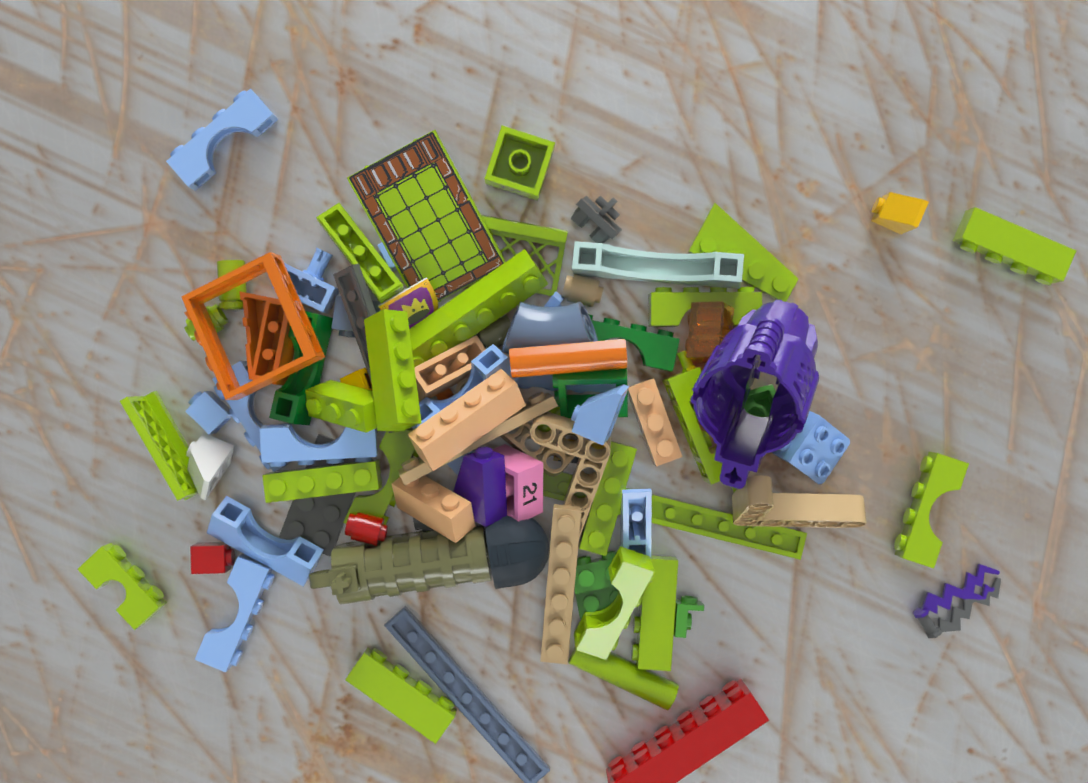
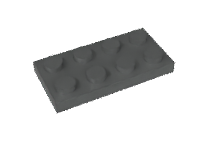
[279,434,356,556]

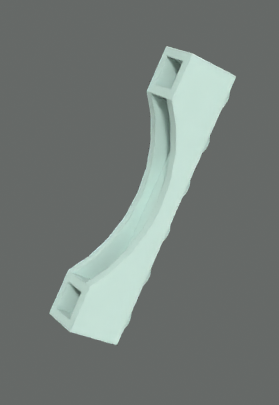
[572,241,744,289]

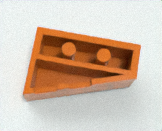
[239,291,294,385]

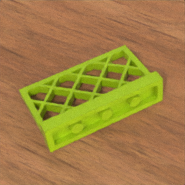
[476,215,568,296]
[120,391,198,501]

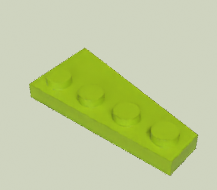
[688,203,799,302]

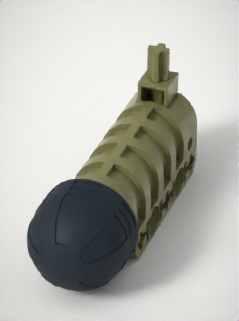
[309,516,549,605]

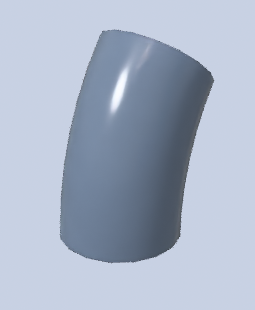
[501,301,598,354]

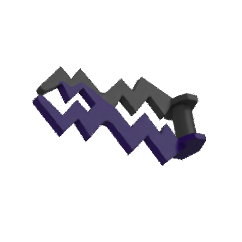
[913,564,1001,638]

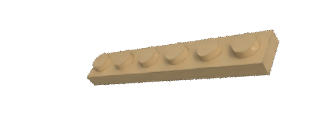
[398,392,558,485]
[540,504,582,664]

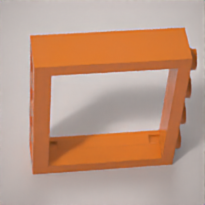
[181,252,325,400]

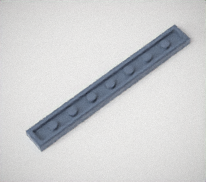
[384,606,550,783]

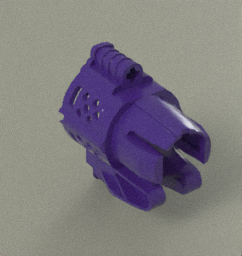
[690,300,819,489]

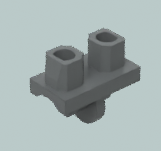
[571,196,622,243]

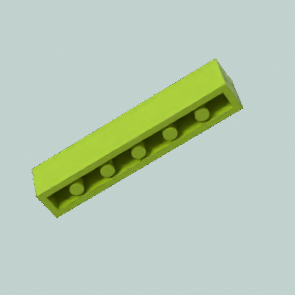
[409,249,548,367]

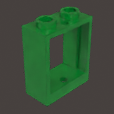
[553,368,628,418]

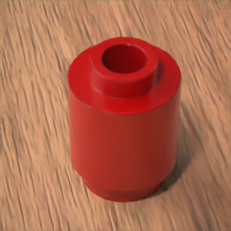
[345,512,388,546]

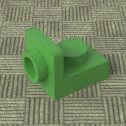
[674,595,705,638]

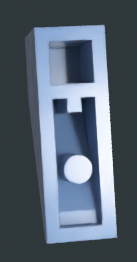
[620,488,652,557]

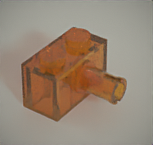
[685,301,734,363]

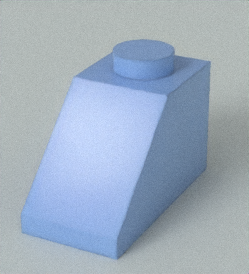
[571,384,629,445]

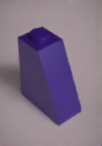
[453,447,507,527]

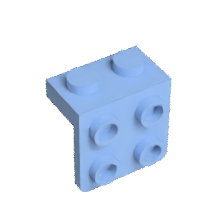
[771,411,850,484]

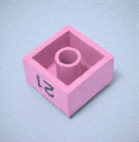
[492,444,543,522]

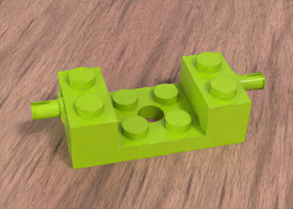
[662,350,738,493]

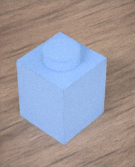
[185,391,232,434]

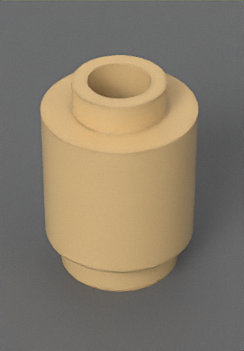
[562,274,604,307]

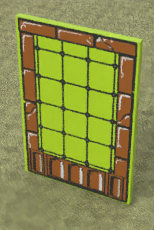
[347,130,506,302]

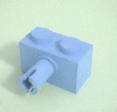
[272,248,339,314]

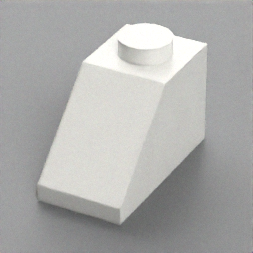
[186,433,234,500]

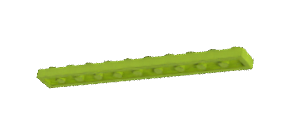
[543,472,807,560]

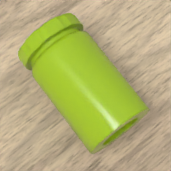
[217,260,247,311]

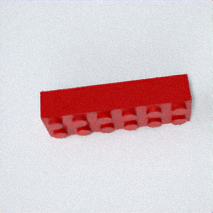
[606,679,769,783]

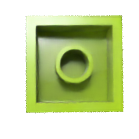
[484,125,555,201]

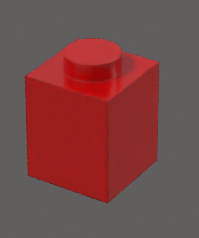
[190,542,235,574]

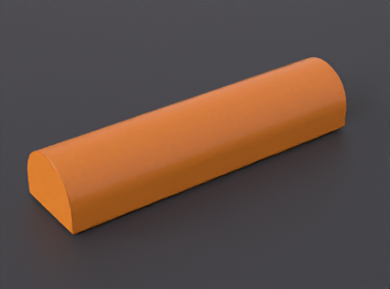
[509,339,627,378]

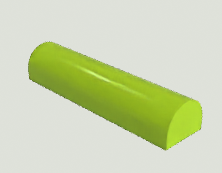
[316,203,404,303]
[568,647,679,711]

